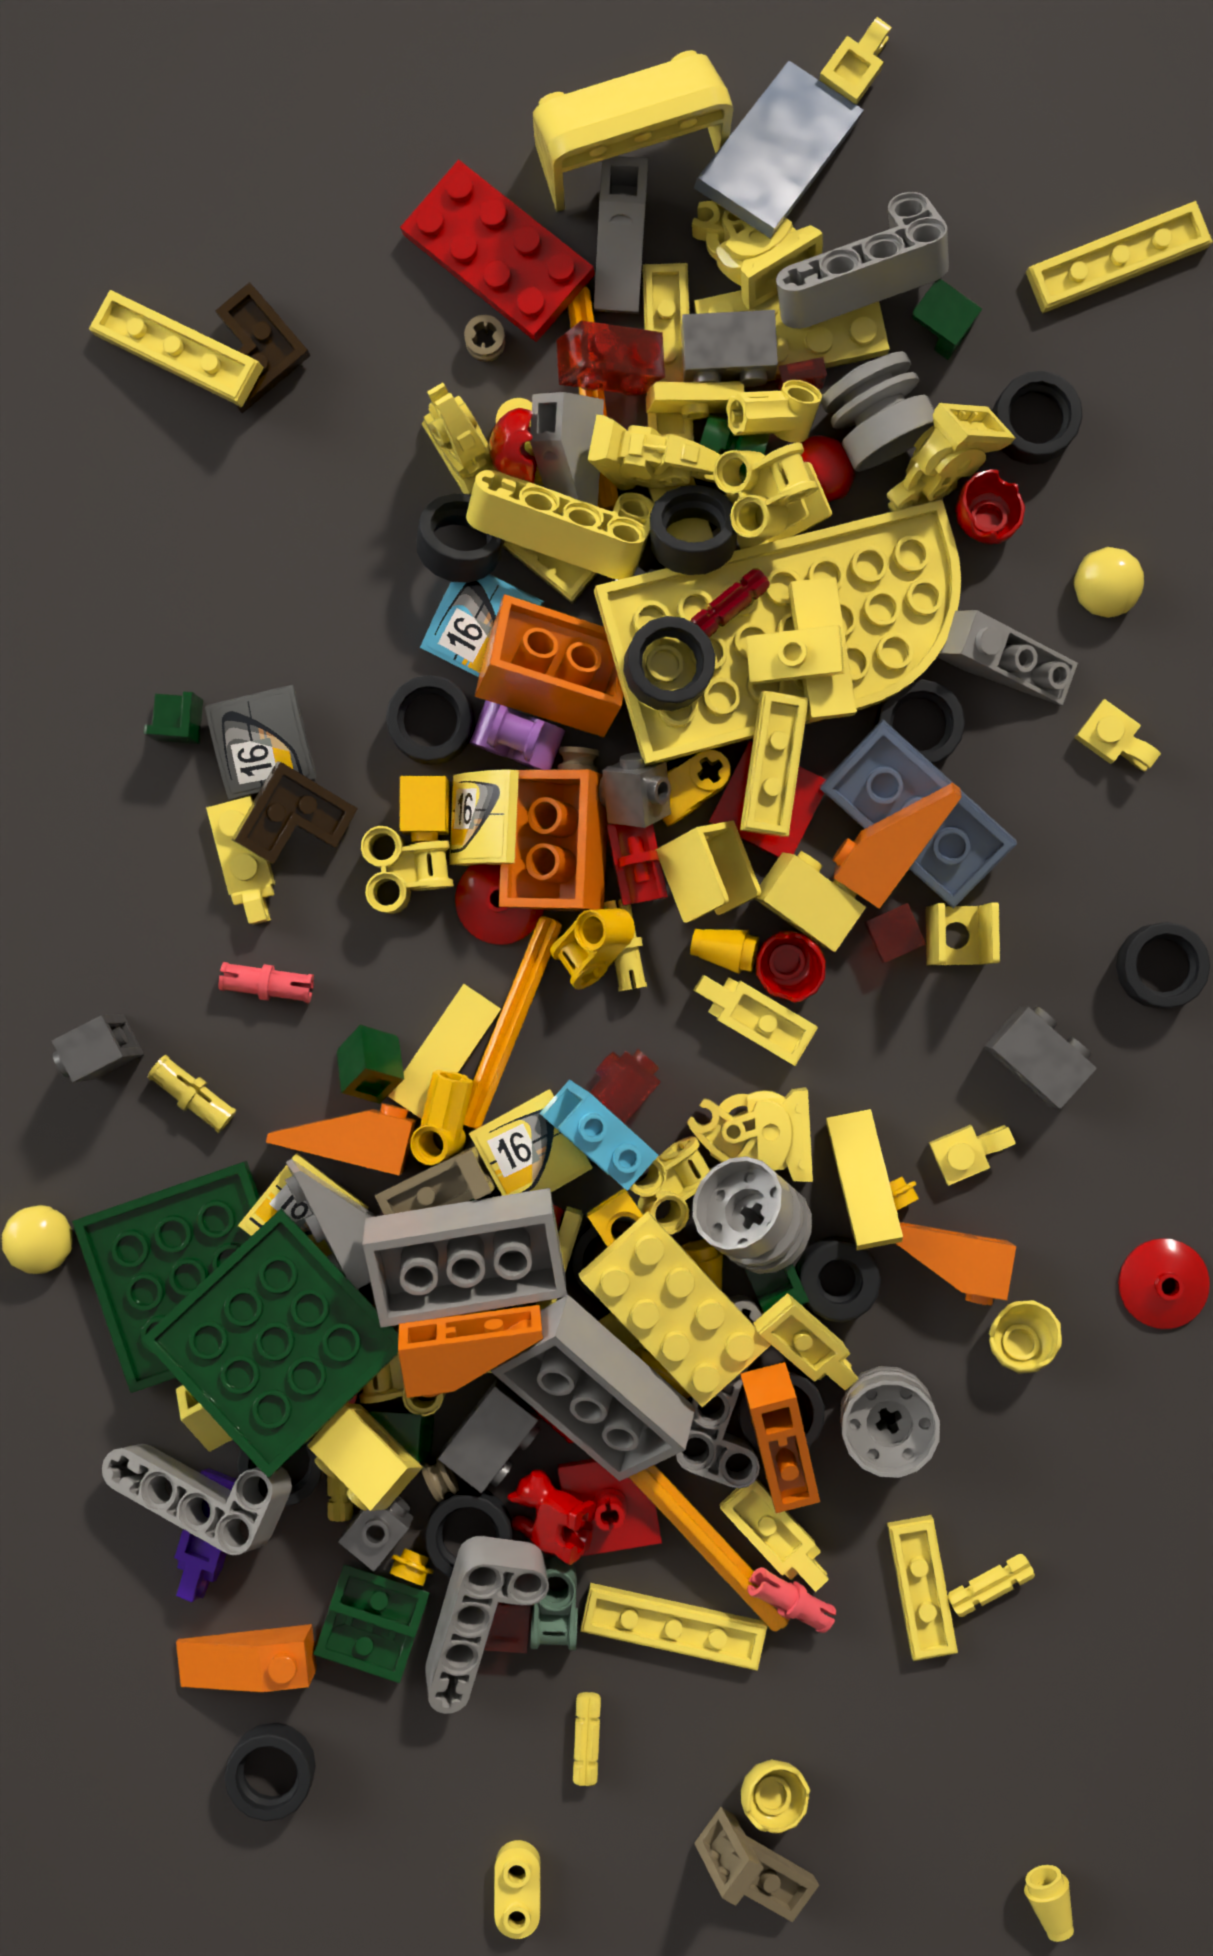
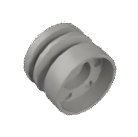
[820,351,935,472]
[692,1156,812,1274]
[840,1366,940,1478]

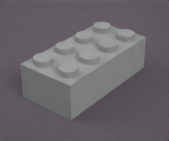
[363,1188,567,1327]
[491,1295,696,1481]

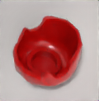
[489,408,537,483]
[799,435,855,503]
[955,469,1025,545]
[756,931,825,1002]

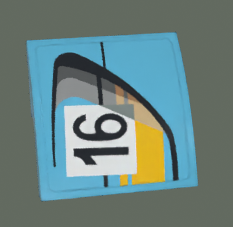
[420,574,544,677]

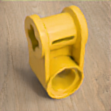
[663,750,730,827]
[550,908,635,990]

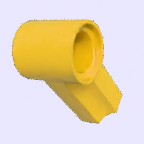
[410,1070,474,1165]

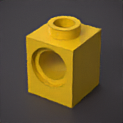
[400,776,449,843]
[587,1188,643,1247]

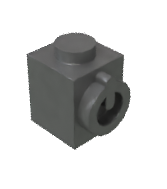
[598,753,671,828]
[338,1496,413,1571]

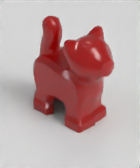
[507,1469,596,1565]

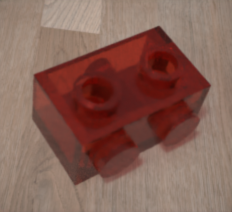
[556,321,665,396]
[589,1049,661,1124]

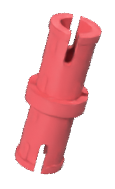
[218,962,314,1003]
[747,1567,836,1633]

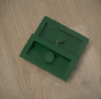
[313,1564,430,1683]

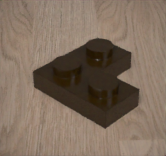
[215,282,311,413]
[231,761,358,864]

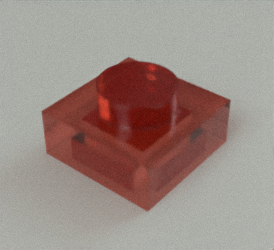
[775,357,827,391]
[864,903,926,963]
[484,1602,531,1653]

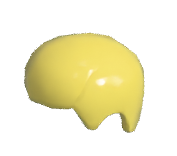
[1074,547,1144,618]
[2,1205,73,1274]
[989,1300,1062,1374]
[741,1759,810,1833]

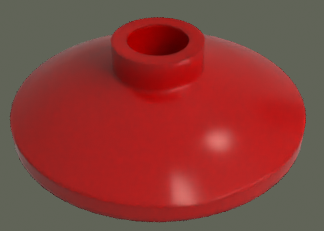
[455,864,544,945]
[1118,1238,1210,1329]

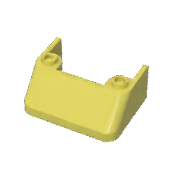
[533,50,733,212]

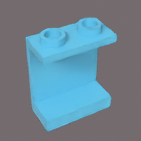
[539,1080,659,1191]

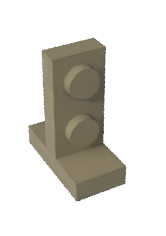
[375,1145,496,1215]
[694,1807,819,1922]

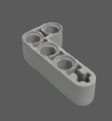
[776,192,949,329]
[676,1295,762,1488]
[102,1444,292,1555]
[425,1536,549,1714]

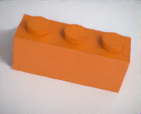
[475,594,624,737]
[499,769,608,912]

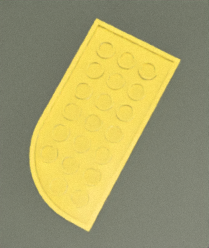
[594,499,961,766]

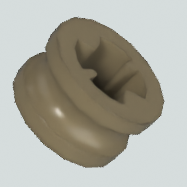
[464,315,506,362]
[557,747,599,772]
[421,1456,460,1502]

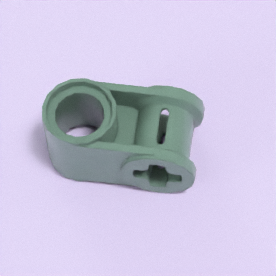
[530,1556,578,1651]

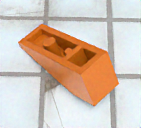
[832,783,962,909]
[266,1103,417,1176]
[896,1222,1016,1305]
[398,1305,543,1398]
[740,1362,820,1513]
[176,1624,317,1692]

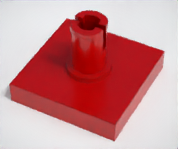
[708,741,826,858]
[558,1458,662,1557]

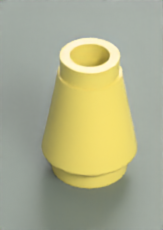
[1024,1865,1074,1942]

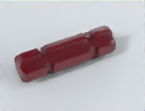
[691,568,770,637]

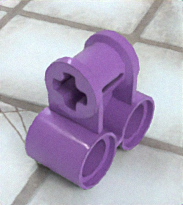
[469,700,565,770]

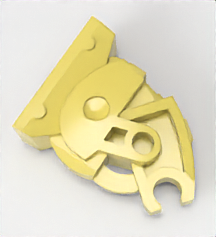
[692,201,823,311]
[422,382,496,495]
[887,403,1015,512]
[588,414,721,490]
[687,1087,813,1182]

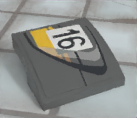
[205,684,317,799]

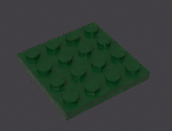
[72,1161,260,1393]
[141,1209,399,1478]

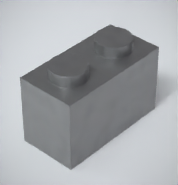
[681,310,778,387]
[984,1006,1097,1109]
[52,1015,144,1082]
[438,1378,540,1493]

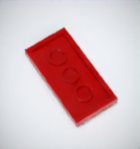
[400,159,595,342]

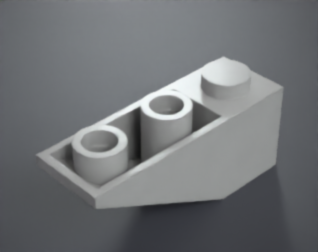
[594,156,648,314]
[530,392,604,507]
[937,610,1078,705]
[285,1159,376,1289]

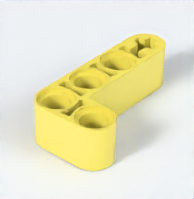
[466,470,654,580]

